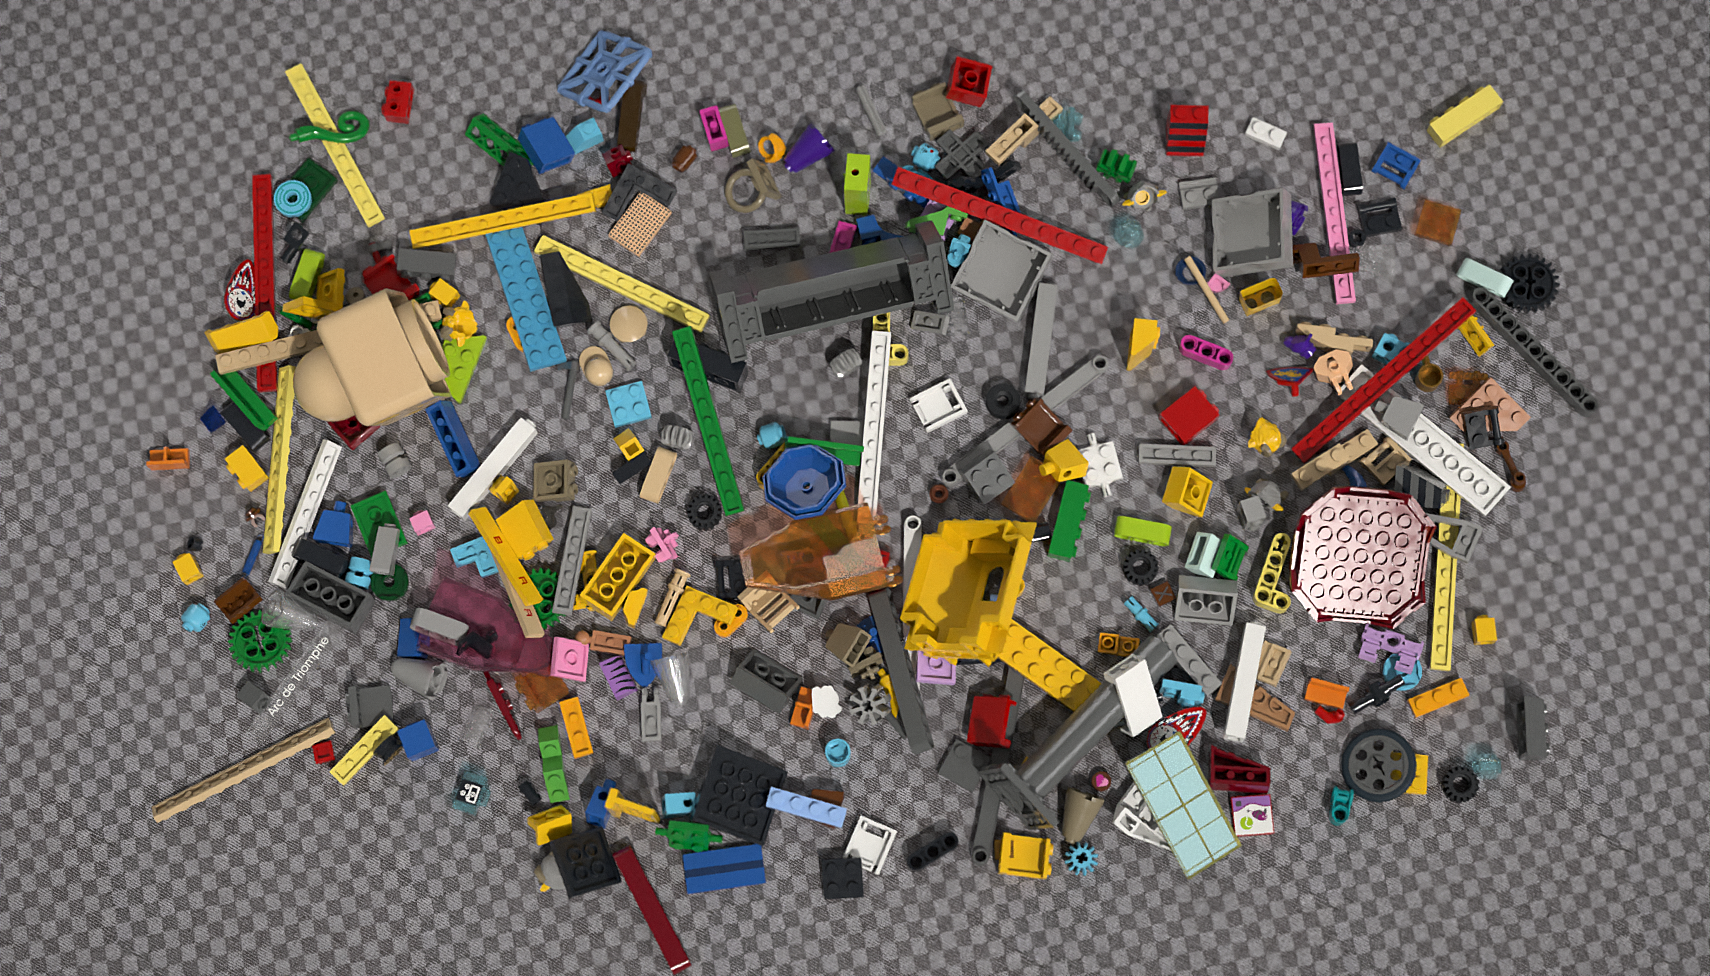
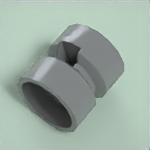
[377,443,412,478]

